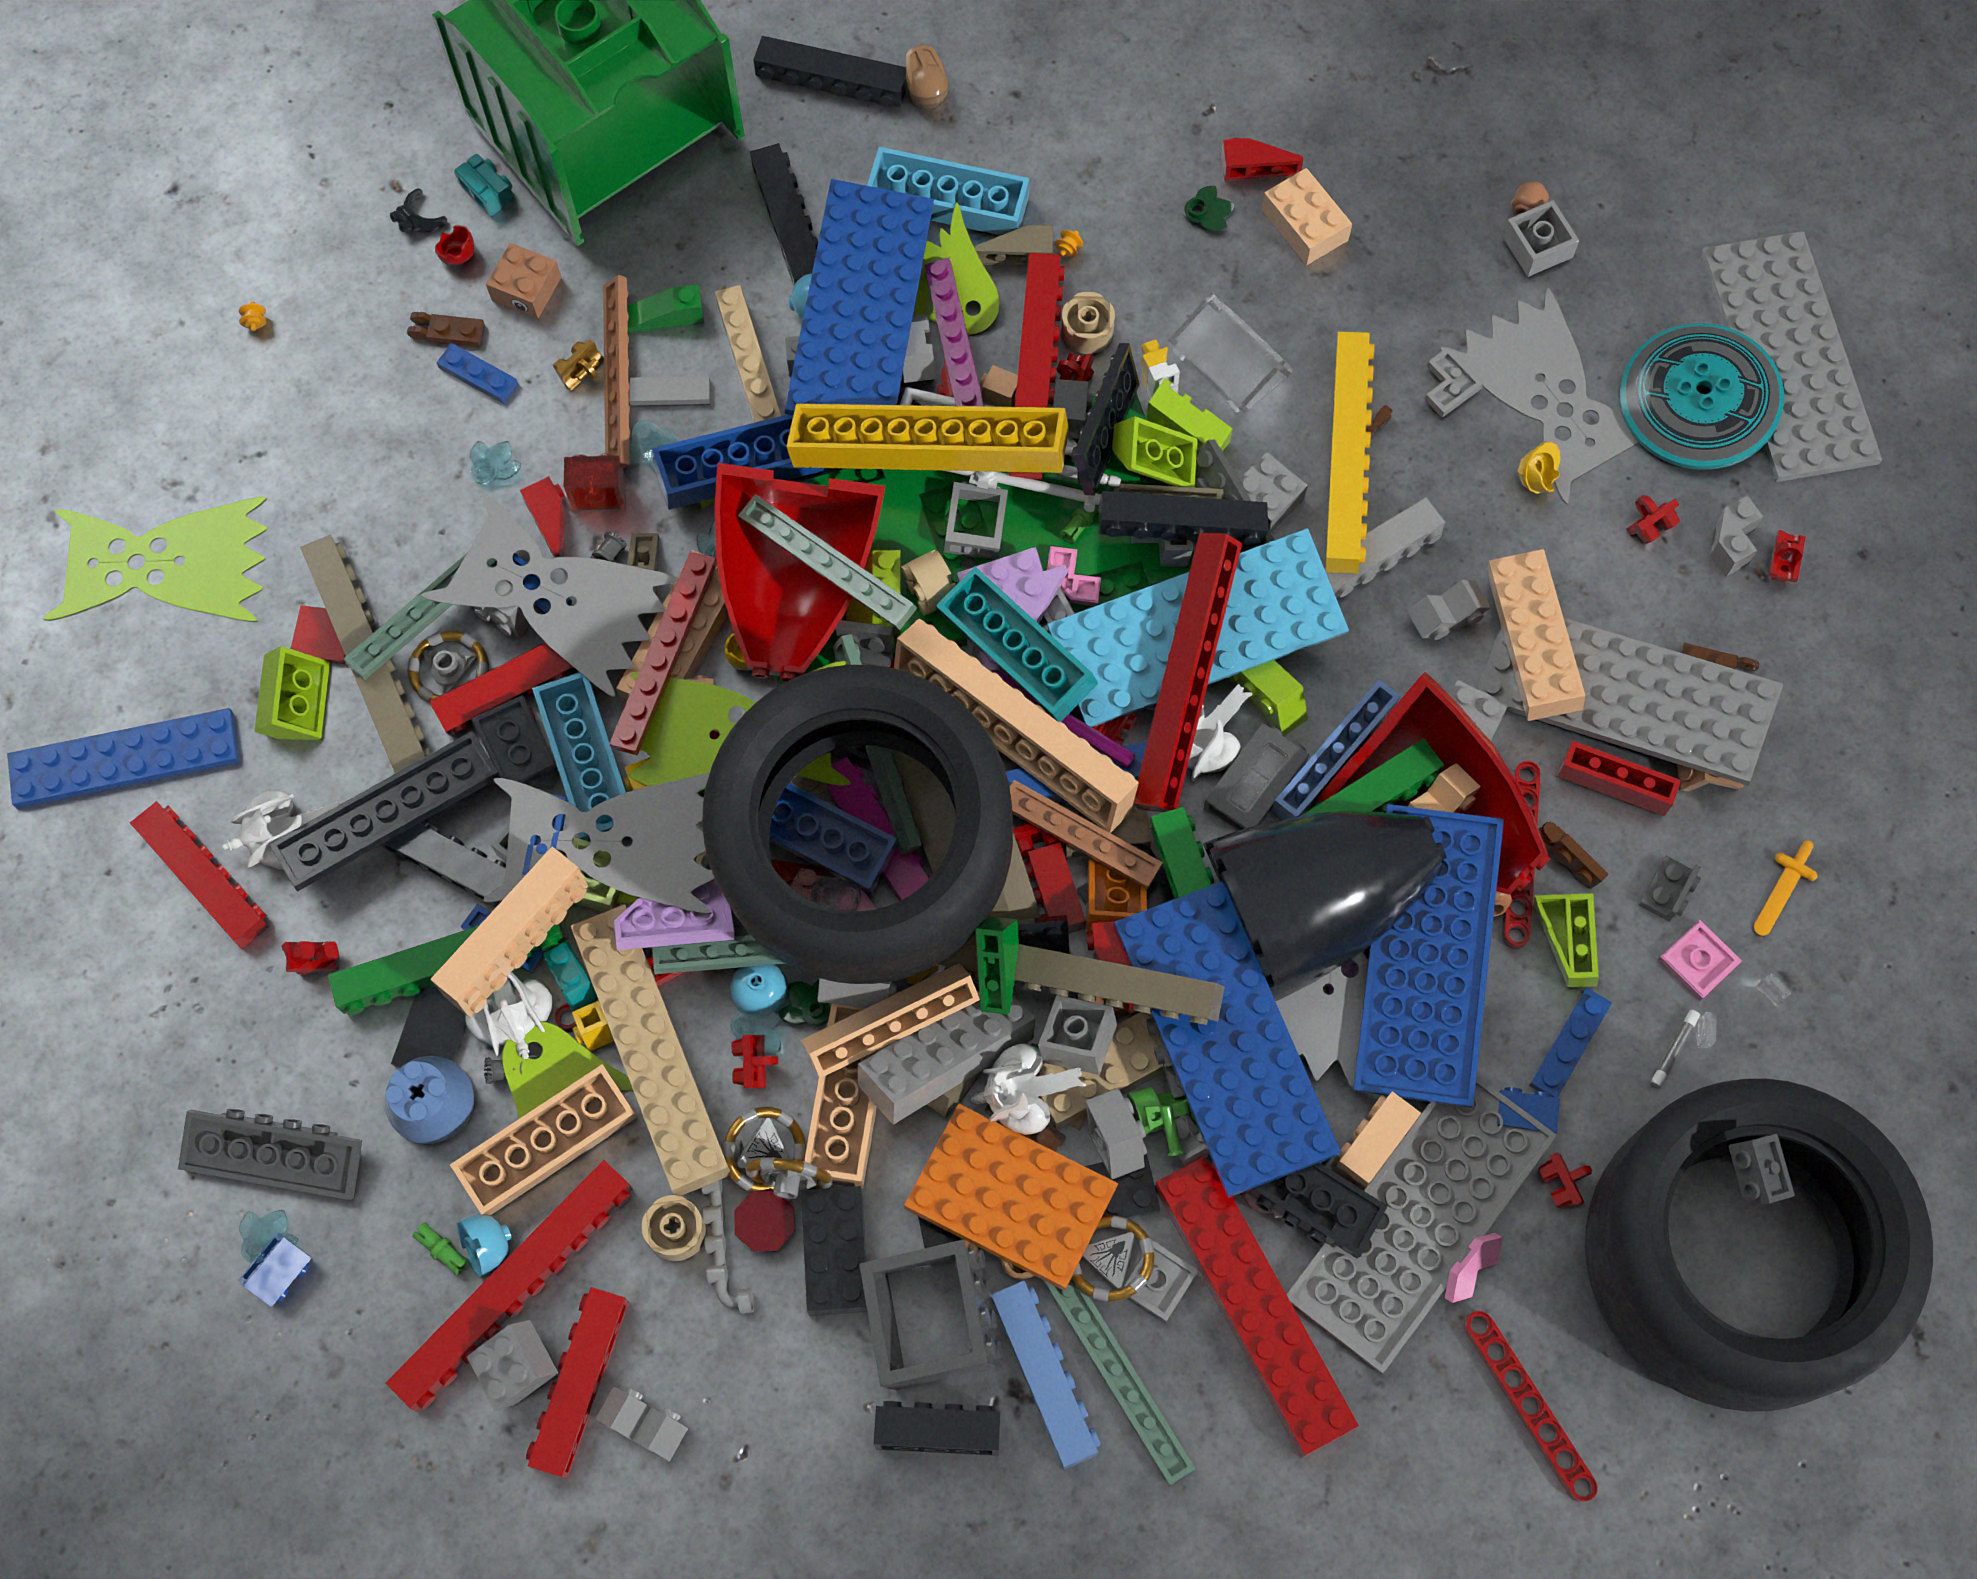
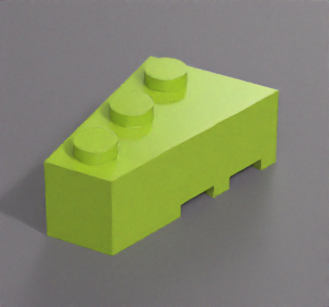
[1146,378,1233,452]
[1228,660,1308,737]
[1533,893,1599,987]

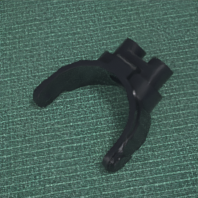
[390,188,447,233]

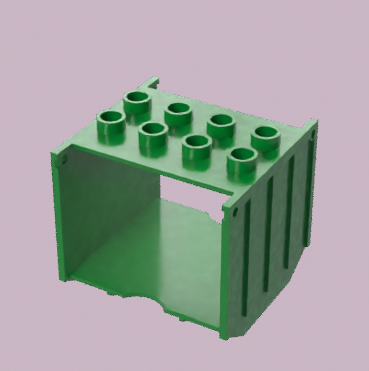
[432,0,745,246]

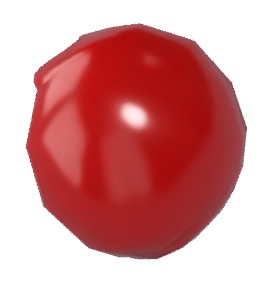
[435,225,475,266]

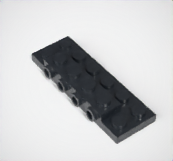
[1072,343,1140,496]
[1203,1152,1388,1259]

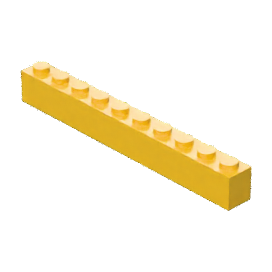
[1325,332,1375,574]

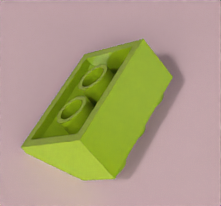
[1112,416,1198,487]
[846,550,902,640]
[254,646,330,740]

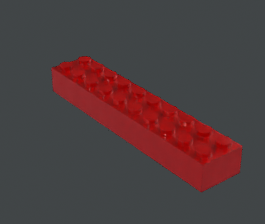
[1155,1156,1359,1459]

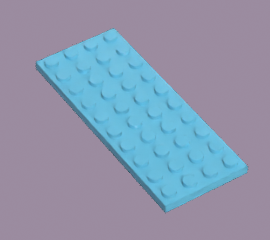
[1047,528,1349,727]

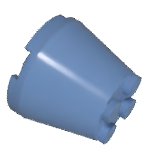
[385,1056,475,1145]

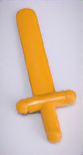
[1754,840,1817,936]

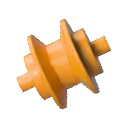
[1055,230,1084,258]
[239,301,266,331]

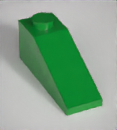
[627,284,704,332]
[975,917,1019,1015]

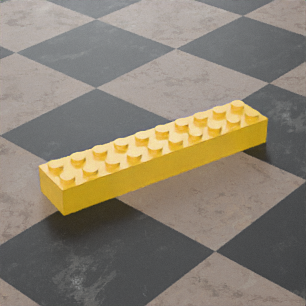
[786,404,1069,473]

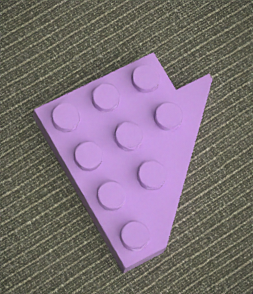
[957,547,1068,673]
[614,869,734,950]

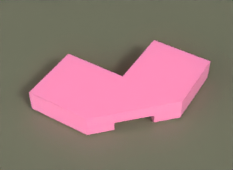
[1047,546,1101,606]
[1445,1233,1503,1303]

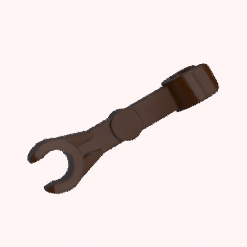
[1366,405,1393,438]

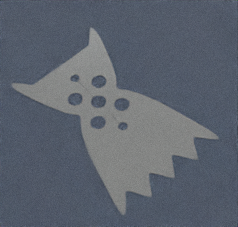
[1441,288,1639,504]
[421,493,678,697]
[483,773,714,913]
[1275,951,1368,1087]

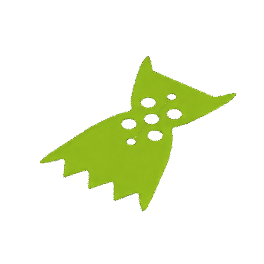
[42,497,267,621]
[629,661,851,791]

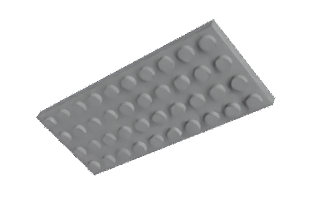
[1701,231,1882,482]
[1477,618,1784,786]
[1286,1076,1557,1375]

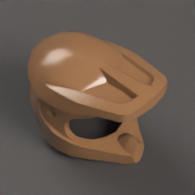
[906,45,948,109]

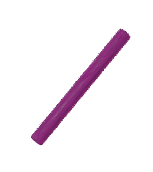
[995,671,1136,768]

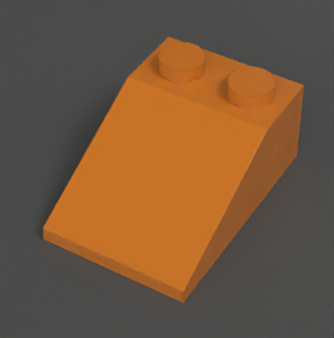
[1086,856,1147,933]

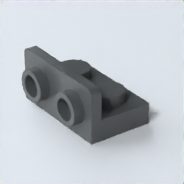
[835,620,895,667]
[1639,855,1701,922]
[1729,1134,1795,1207]

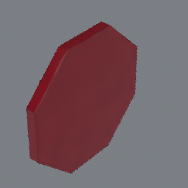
[734,1190,795,1252]

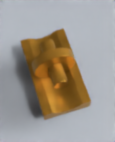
[553,339,604,391]

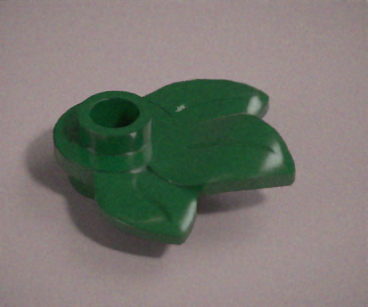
[1184,186,1235,232]
[778,980,831,1026]

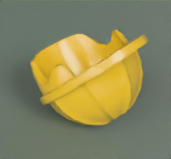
[1517,441,1561,494]

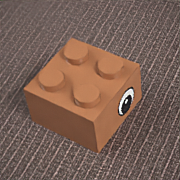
[486,243,562,319]

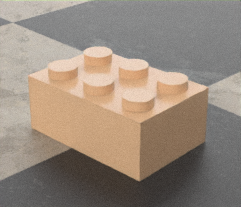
[1261,168,1352,266]
[1333,1091,1421,1190]

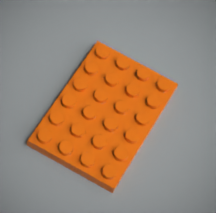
[904,1104,1118,1291]

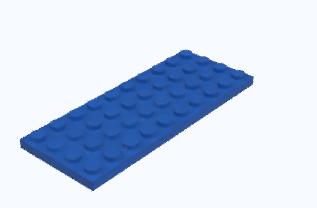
[785,179,934,416]
[1353,804,1504,1108]
[1114,882,1341,1198]

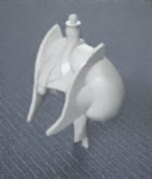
[1187,684,1253,782]
[222,789,338,870]
[465,972,552,1060]
[971,1044,1086,1135]

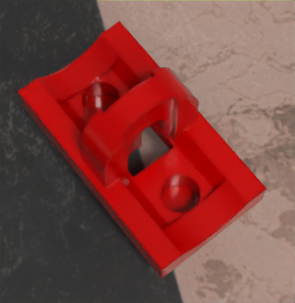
[1054,353,1094,395]
[1626,495,1681,544]
[1769,530,1806,583]
[1013,820,1060,859]
[281,941,339,975]
[731,1035,779,1088]
[1538,1152,1593,1208]

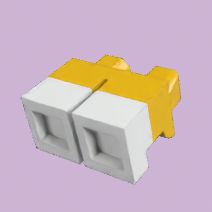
[1140,340,1180,400]

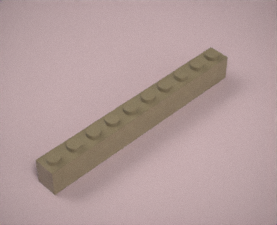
[300,534,431,774]
[938,936,1225,1025]

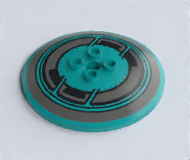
[1619,323,1784,470]

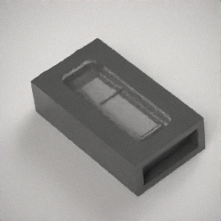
[1203,723,1309,831]

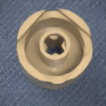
[1061,292,1115,354]
[901,550,956,616]
[642,1195,706,1261]

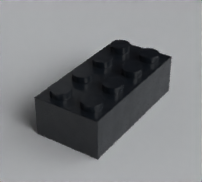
[801,1186,867,1316]
[873,1401,1000,1456]

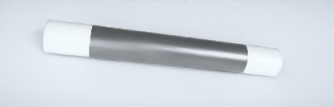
[1650,1010,1700,1088]

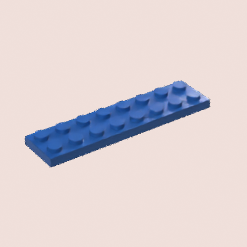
[7,708,239,808]

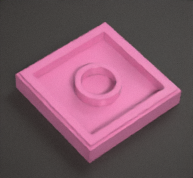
[1658,920,1742,1001]

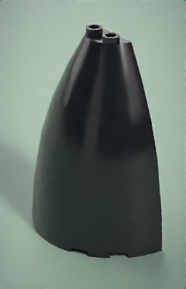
[1203,811,1447,1001]

